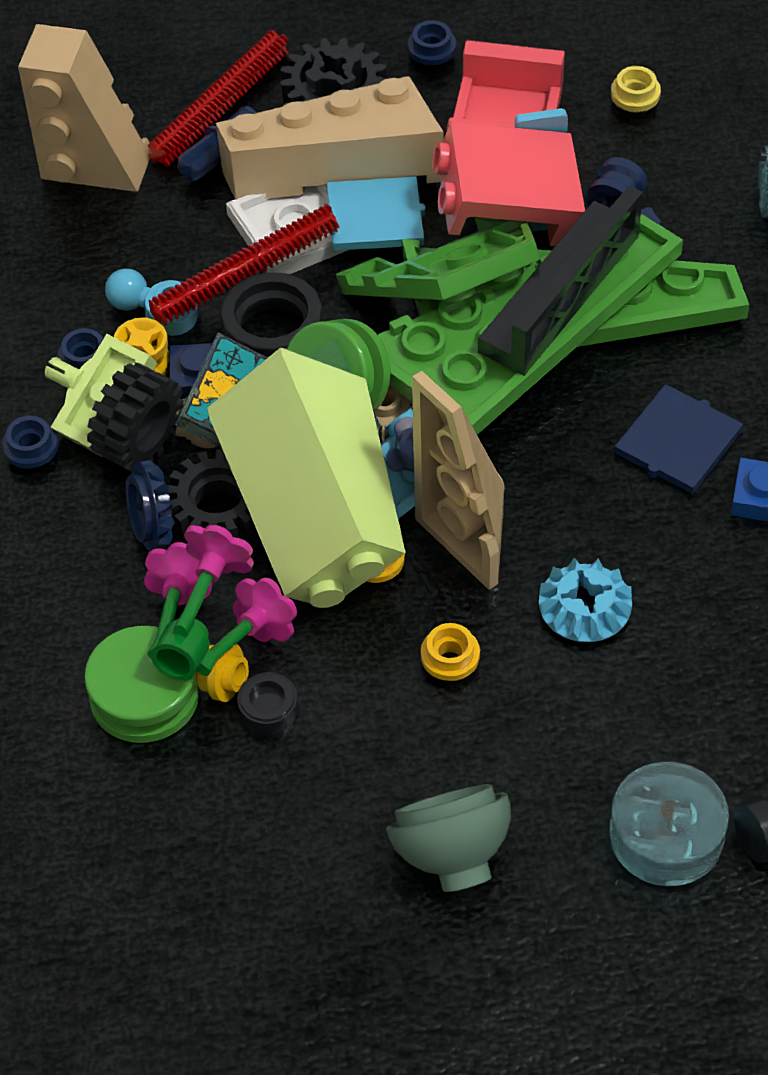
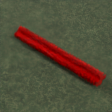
[147,30,289,166]
[148,204,340,326]

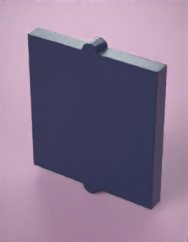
[614,384,743,495]

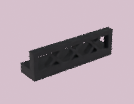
[478,186,643,376]

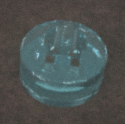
[609,762,729,886]

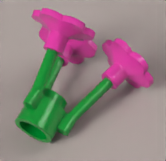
[144,525,297,680]

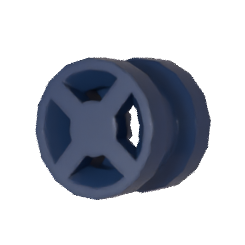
[585,157,648,208]

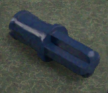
[177,106,257,181]

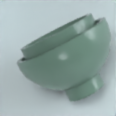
[386,784,511,892]

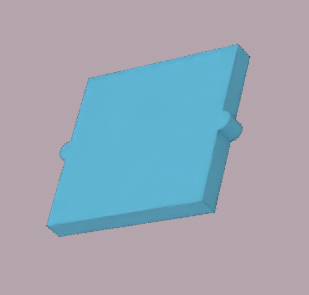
[327,177,425,251]

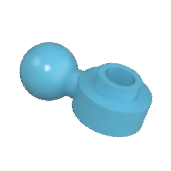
[105,269,198,336]

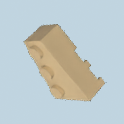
[18,24,152,192]

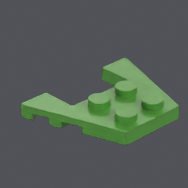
[336,217,540,302]

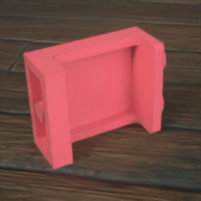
[447,40,565,130]
[432,121,585,246]

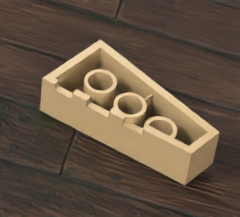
[216,76,444,199]

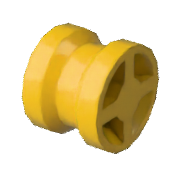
[114,318,170,376]

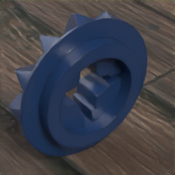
[126,460,174,552]

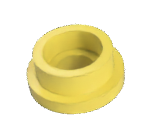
[611,66,661,112]

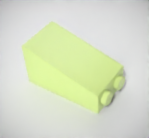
[207,348,406,608]

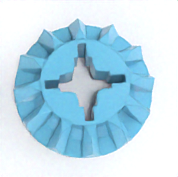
[539,558,632,642]

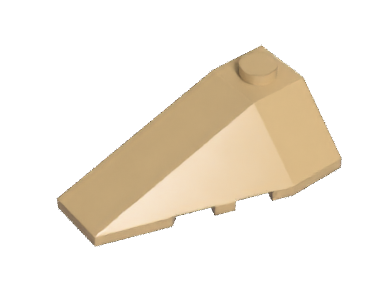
[412,370,505,590]

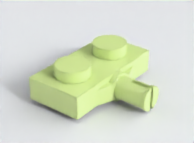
[45,334,158,457]

